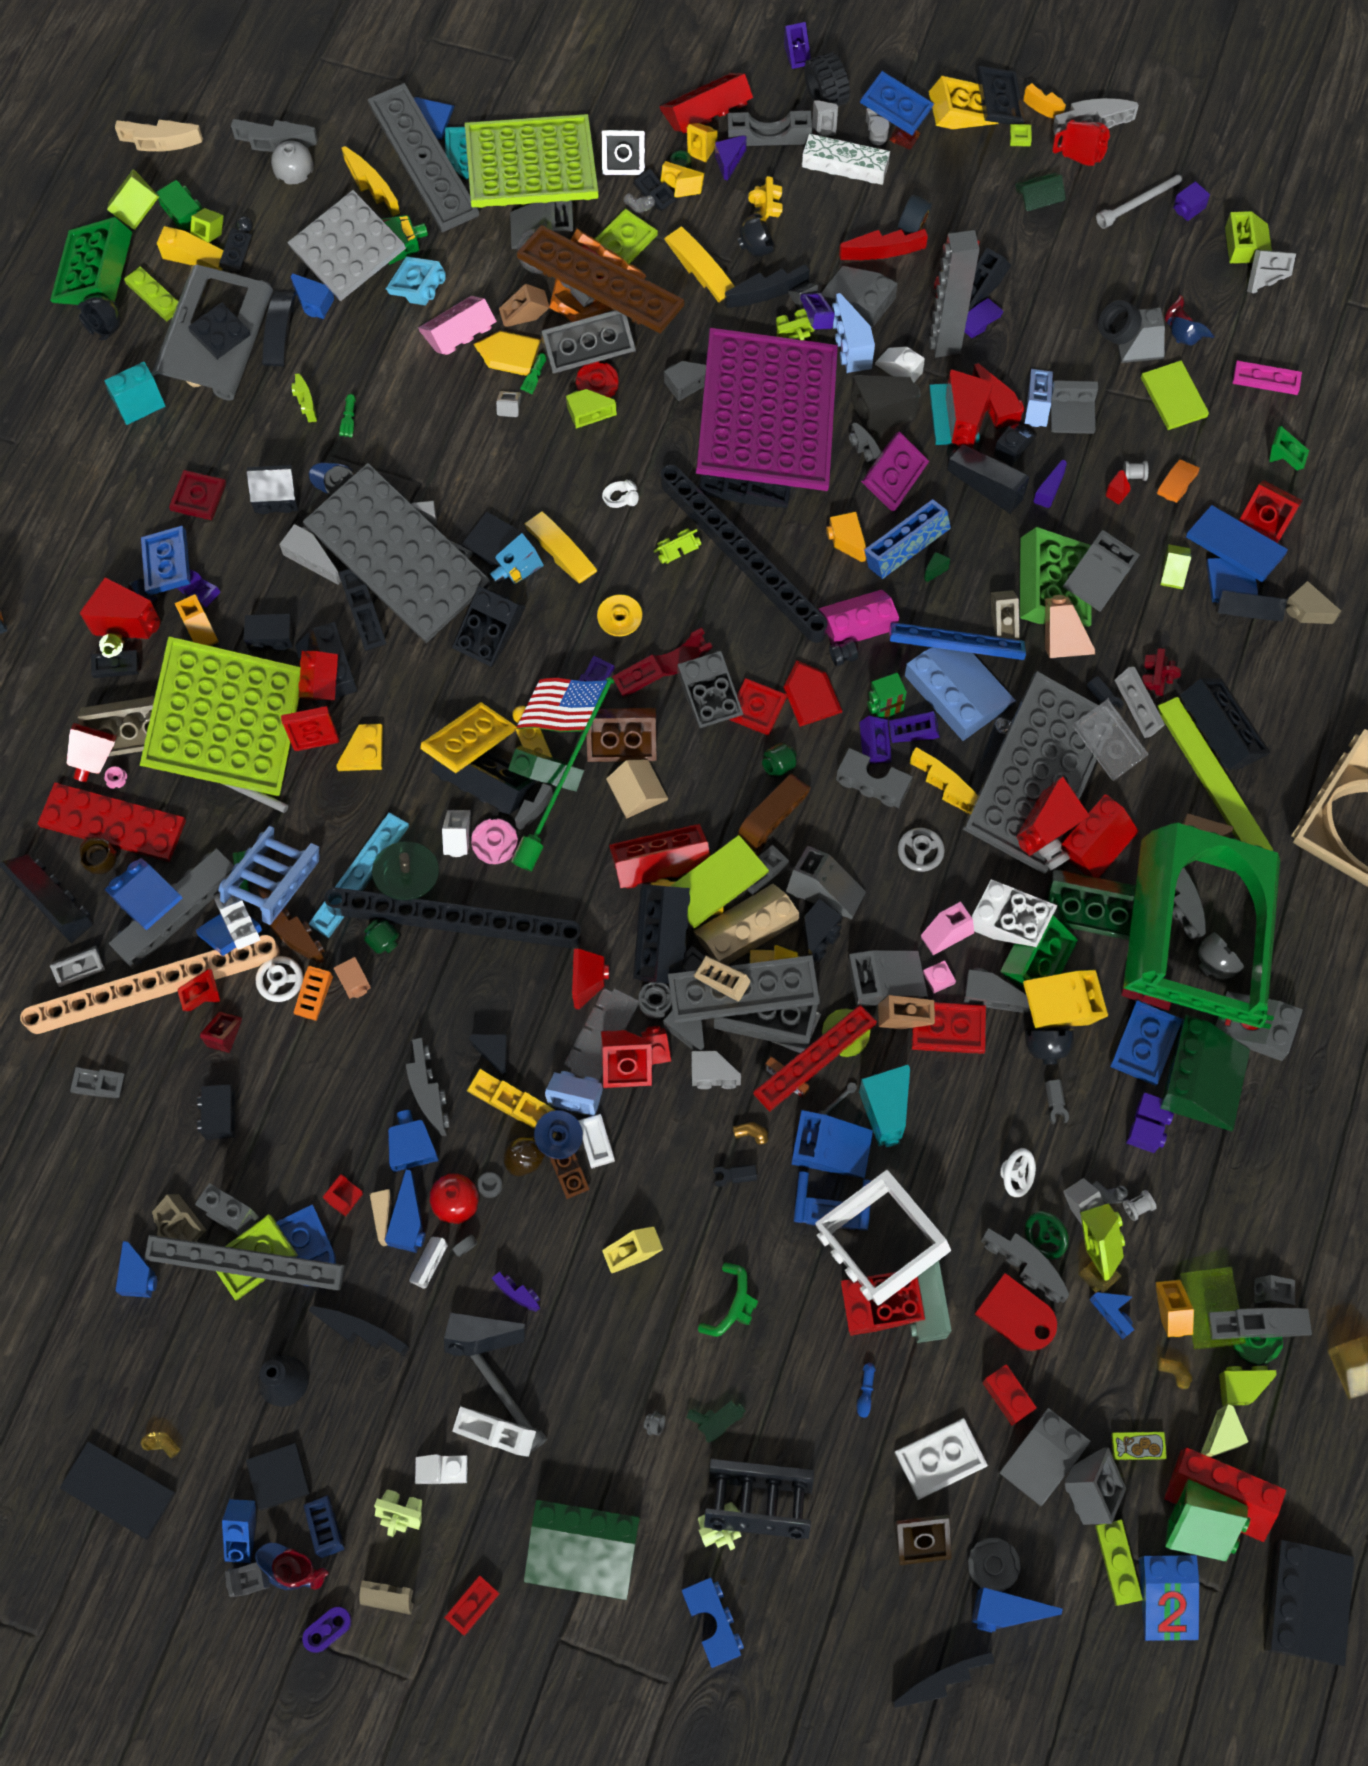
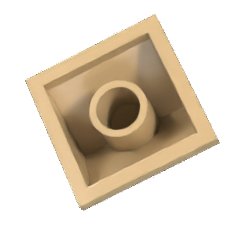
[606,760,668,819]

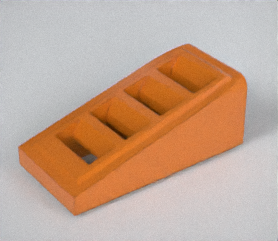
[294,966,333,1021]

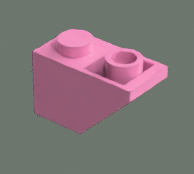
[921,902,974,955]

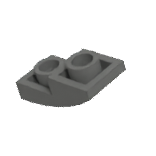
[849,423,881,466]

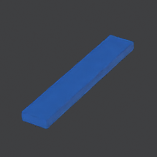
[889,622,1026,660]

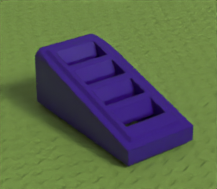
[800,293,835,329]
[1034,460,1067,508]
[889,711,940,743]

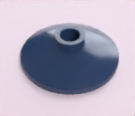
[534,1110,583,1159]

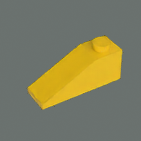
[157,226,224,271]

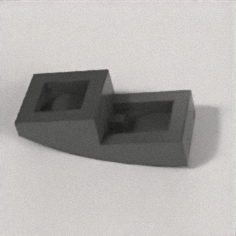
[515,783,553,830]
[747,845,789,895]
[70,1067,124,1098]

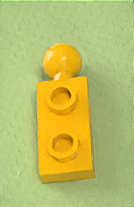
[512,706,552,757]

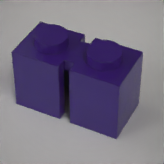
[1126,1093,1174,1153]

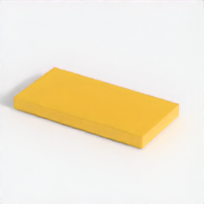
[420,702,516,773]

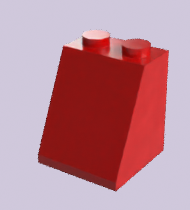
[946,369,993,449]
[80,578,161,639]
[1016,777,1090,856]

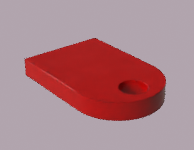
[975,1273,1057,1351]

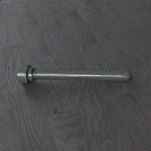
[470,1353,547,1452]

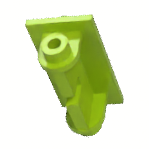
[654,528,701,564]

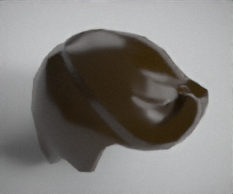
[80,837,117,874]
[503,1136,545,1177]

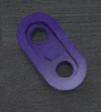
[302,1607,352,1653]

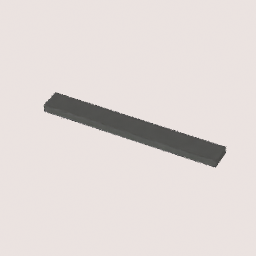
[144,1235,345,1290]

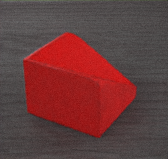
[1106,470,1131,505]

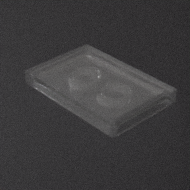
[1072,699,1149,781]

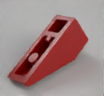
[972,363,1024,429]

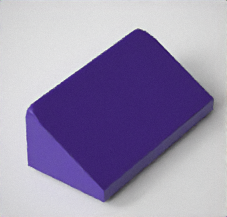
[860,716,892,764]

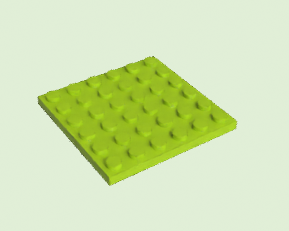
[465,114,599,208]
[140,637,301,796]

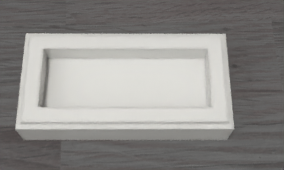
[578,1114,615,1169]

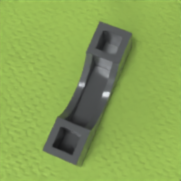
[728,111,812,146]

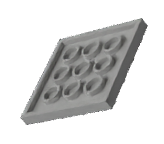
[288,190,406,301]

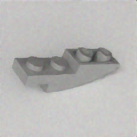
[1052,98,1139,135]

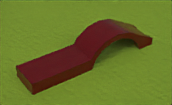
[612,627,713,698]

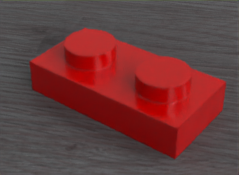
[444,1576,500,1636]

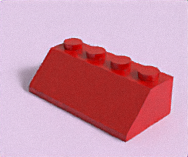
[659,73,753,134]
[609,824,710,888]
[1164,1448,1286,1542]

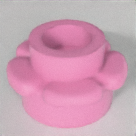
[104,767,127,789]

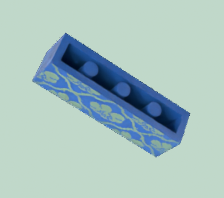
[864,499,951,579]

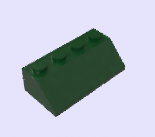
[1047,869,1136,940]

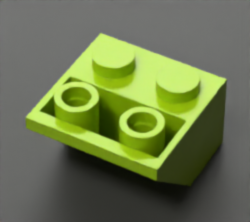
[1225,212,1272,263]

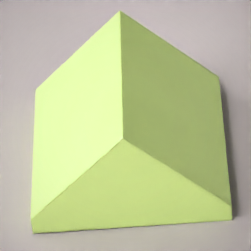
[1201,1404,1248,1458]

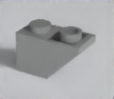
[692,1051,741,1089]
[1063,1178,1105,1225]

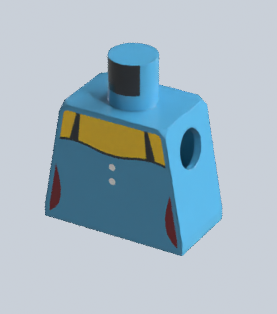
[490,533,544,584]

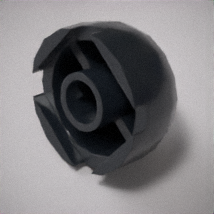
[737,212,775,257]
[77,295,121,340]
[1025,1028,1074,1064]

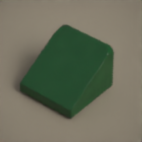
[924,553,950,582]

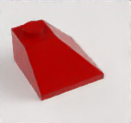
[572,949,609,1009]
[601,1030,652,1088]

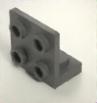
[1051,381,1098,434]

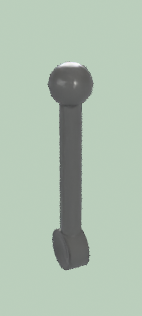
[818,1083,857,1115]

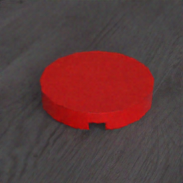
[576,361,619,398]

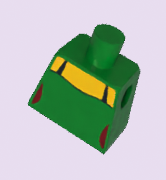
[381,215,428,265]

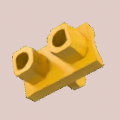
[748,176,782,221]

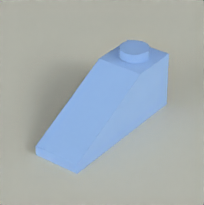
[1025,369,1053,427]

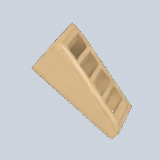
[694,956,750,1001]
[370,1189,392,1246]

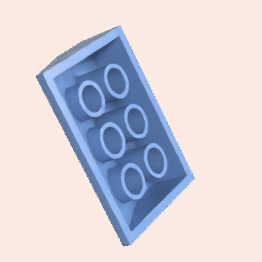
[905,647,1016,741]

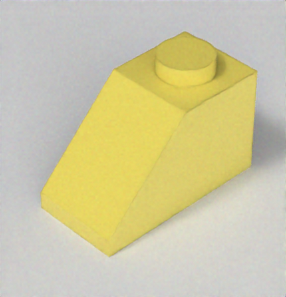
[602,1227,663,1273]

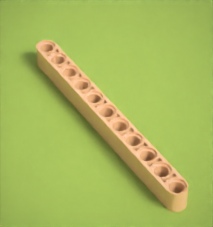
[20,935,280,1034]

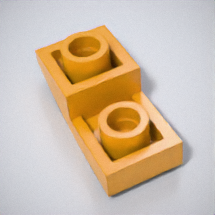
[1023,83,1066,119]

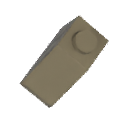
[1286,581,1341,624]
[991,590,1020,640]

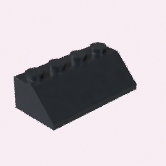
[1180,678,1270,770]
[431,751,537,815]
[0,854,93,944]
[633,884,690,984]

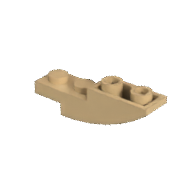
[115,120,203,151]

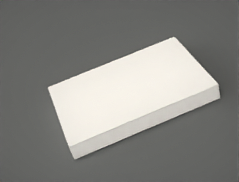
[895,1418,988,1500]

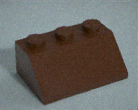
[587,708,657,762]

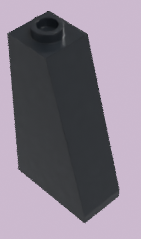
[947,444,1029,514]

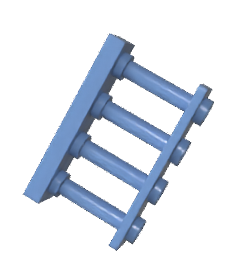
[219,826,319,925]

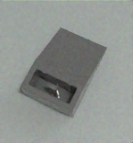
[510,200,574,249]
[1063,530,1140,612]
[677,651,743,728]
[786,846,866,919]
[848,950,928,1008]

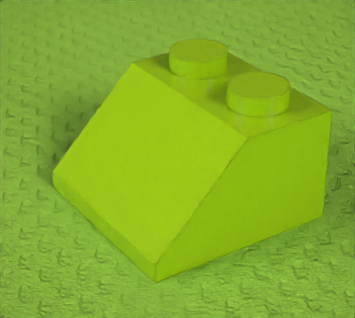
[1080,1203,1125,1281]

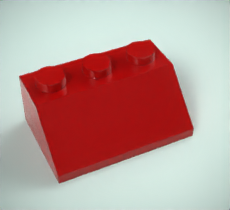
[1061,794,1139,878]

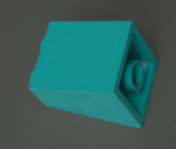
[104,362,165,425]
[859,1065,910,1147]

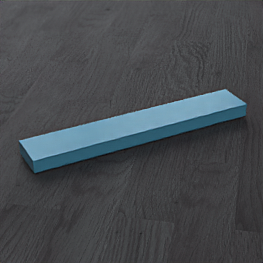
[309,812,409,938]

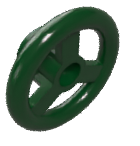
[1025,1211,1069,1259]

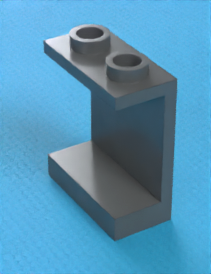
[195,1183,261,1236]

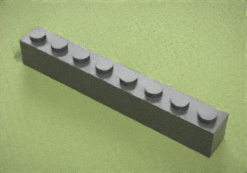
[929,230,979,358]

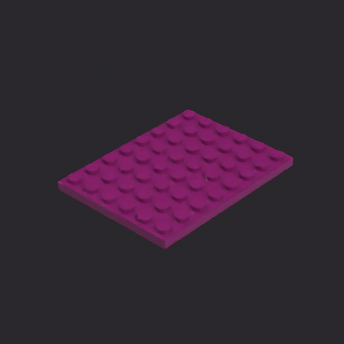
[696,328,838,491]

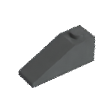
[963,968,1031,1014]

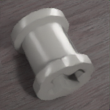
[1123,461,1148,481]
[1123,1190,1156,1221]

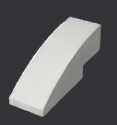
[452,1407,536,1457]

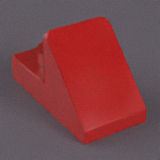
[177,969,220,1011]

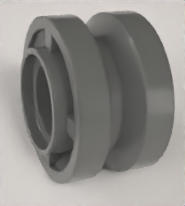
[639,982,672,1019]

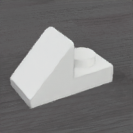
[415,1454,468,1484]

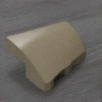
[152,1194,207,1264]
[359,1581,414,1615]

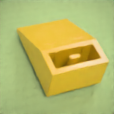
[1023,970,1108,1028]

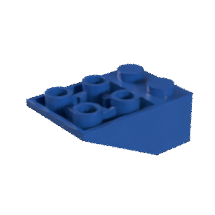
[792,1110,873,1179]

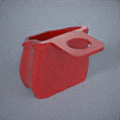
[1053,120,1110,166]

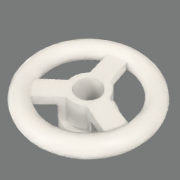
[256,956,303,1002]
[1001,1148,1036,1197]

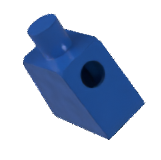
[388,1110,439,1172]

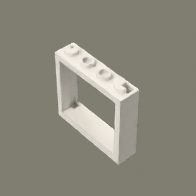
[815,1170,951,1306]

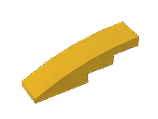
[342,146,400,217]
[664,226,735,303]
[524,512,597,584]
[910,747,978,814]
[466,1069,557,1138]

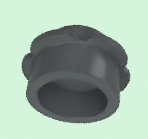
[644,1410,666,1436]

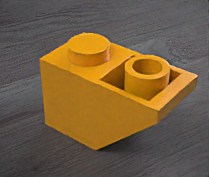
[174,594,219,646]

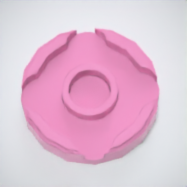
[471,819,518,864]

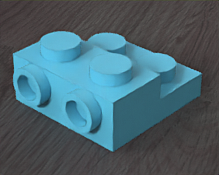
[386,256,446,306]

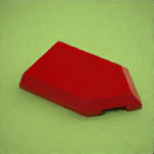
[783,661,842,727]

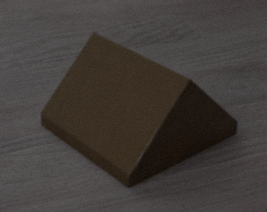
[894,1515,952,1565]

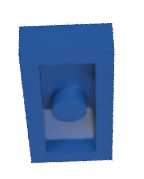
[1089,1292,1135,1340]

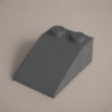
[821,266,898,328]
[999,1408,1091,1506]

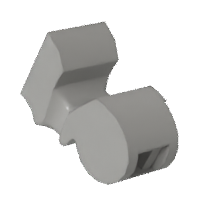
[866,108,889,145]

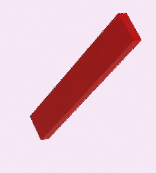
[753,1005,877,1112]

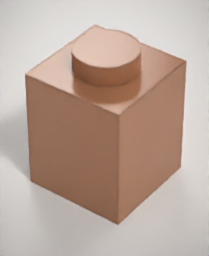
[334,957,371,999]

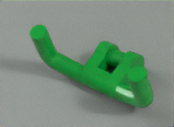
[698,1262,758,1337]

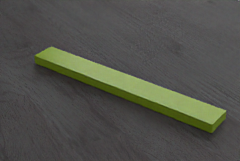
[1157,697,1273,851]

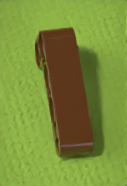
[737,774,811,856]

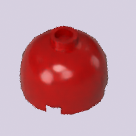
[430,1173,479,1224]

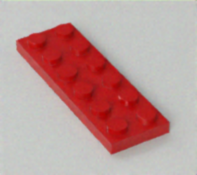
[37,783,186,862]

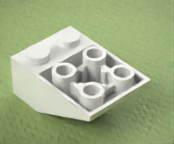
[972,879,1057,947]

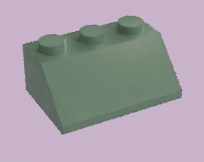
[905,1260,952,1343]

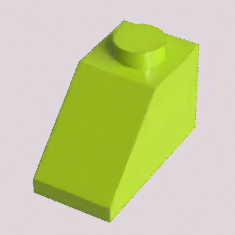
[566,389,617,429]

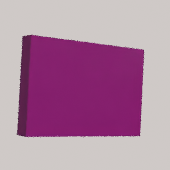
[861,431,929,511]

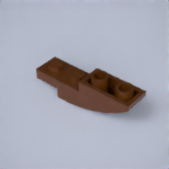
[257,886,325,963]

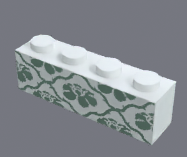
[802,134,890,185]

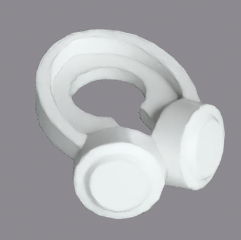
[602,479,639,508]

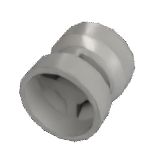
[1038,838,1070,871]

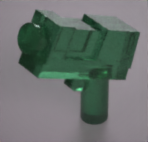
[686,1400,746,1443]

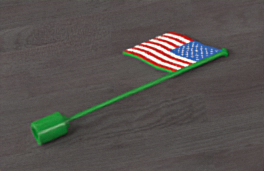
[511,677,614,872]

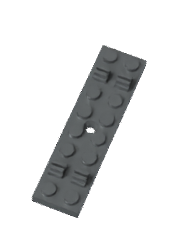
[367,83,479,232]

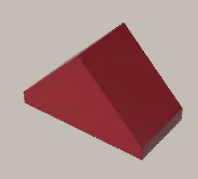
[200,1011,242,1053]

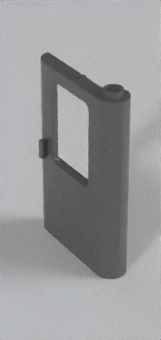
[151,265,273,401]

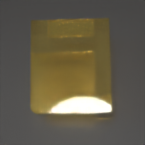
[1079,1261,1122,1293]

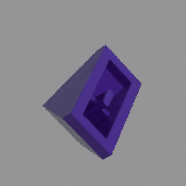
[784,22,811,69]
[715,135,747,181]

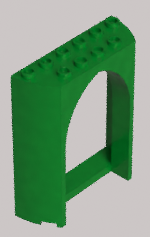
[1123,823,1280,1028]

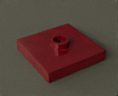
[169,470,226,520]

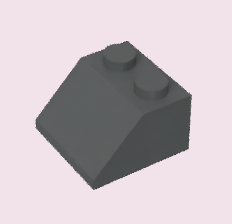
[1065,1447,1126,1525]

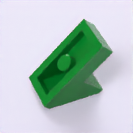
[1269,426,1309,470]

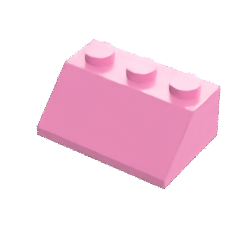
[418,296,496,355]

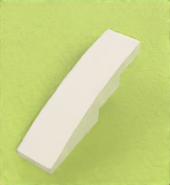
[213,893,260,949]

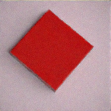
[729,678,787,736]

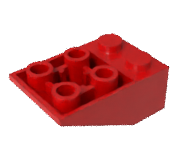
[841,1272,925,1336]

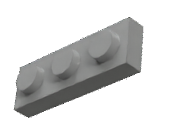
[1115,667,1165,738]

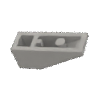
[279,524,341,585]

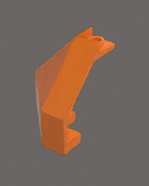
[549,229,646,322]

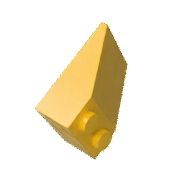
[929,76,999,129]

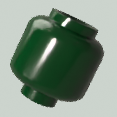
[762,743,797,777]
[364,919,399,954]

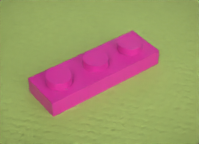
[1232,361,1302,395]

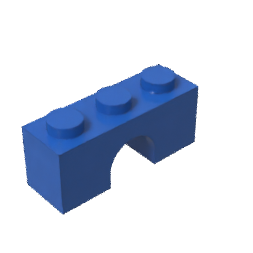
[682,1578,744,1668]

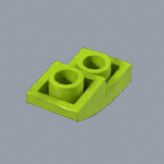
[292,374,317,422]

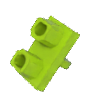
[776,309,815,341]

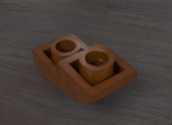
[549,1154,590,1199]

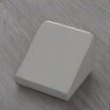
[497,391,521,417]
[411,501,437,525]

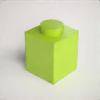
[190,208,223,243]

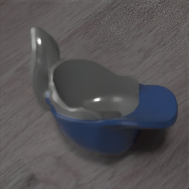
[309,463,355,495]

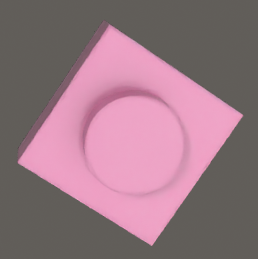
[923,961,956,993]

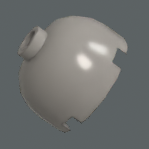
[271,140,314,184]

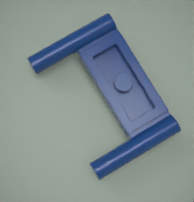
[794,1172,872,1231]

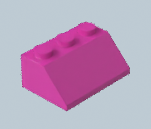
[819,590,899,645]

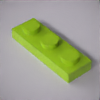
[124,267,178,322]
[1095,1520,1143,1606]

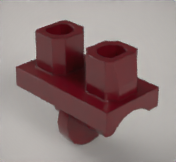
[1142,649,1181,696]

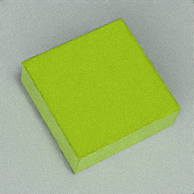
[1010,124,1032,146]

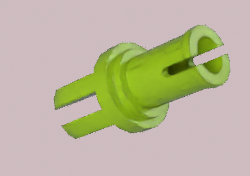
[99,633,124,657]

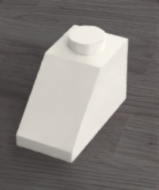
[875,347,925,388]
[442,810,471,857]

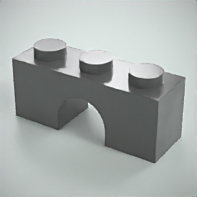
[836,748,913,808]

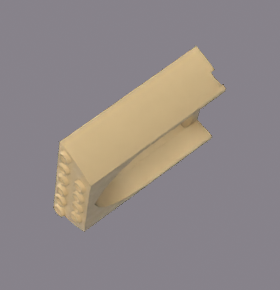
[1291,729,1368,887]

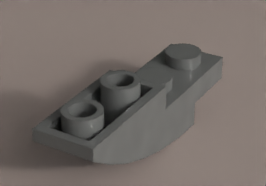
[231,119,318,152]
[1172,867,1206,944]
[406,1038,450,1136]
[981,1228,1069,1303]
[1208,1308,1312,1340]

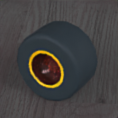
[898,194,932,235]

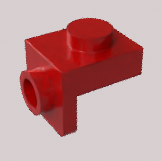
[641,1026,671,1065]

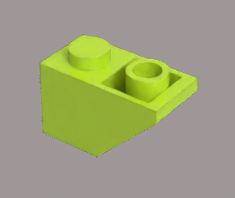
[1219,1366,1276,1406]

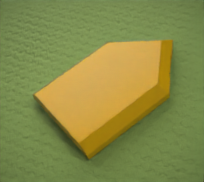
[474,331,541,376]

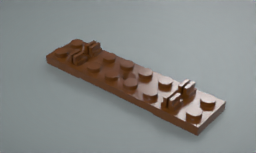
[517,225,684,334]

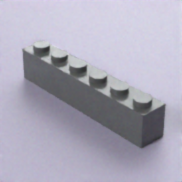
[109,848,234,970]

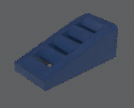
[303,1495,345,1558]

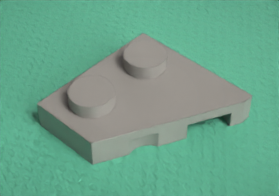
[1247,250,1296,293]

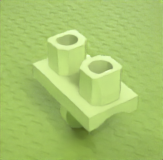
[374,1490,422,1537]
[698,1502,741,1550]

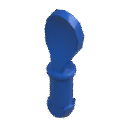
[856,1363,876,1418]

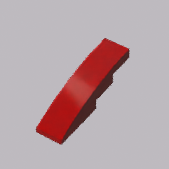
[839,229,928,260]

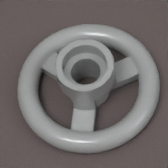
[898,828,945,872]

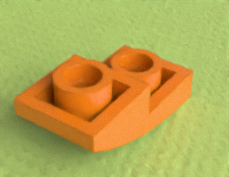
[1157,460,1200,503]

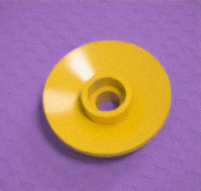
[597,595,642,636]

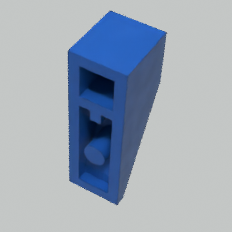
[385,1169,426,1253]

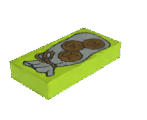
[1111,1432,1167,1460]

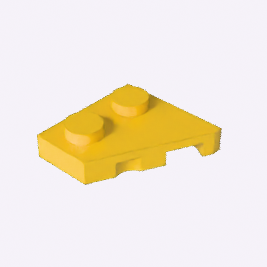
[337,724,383,771]

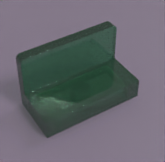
[1015,173,1066,211]

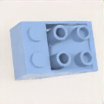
[832,293,875,373]

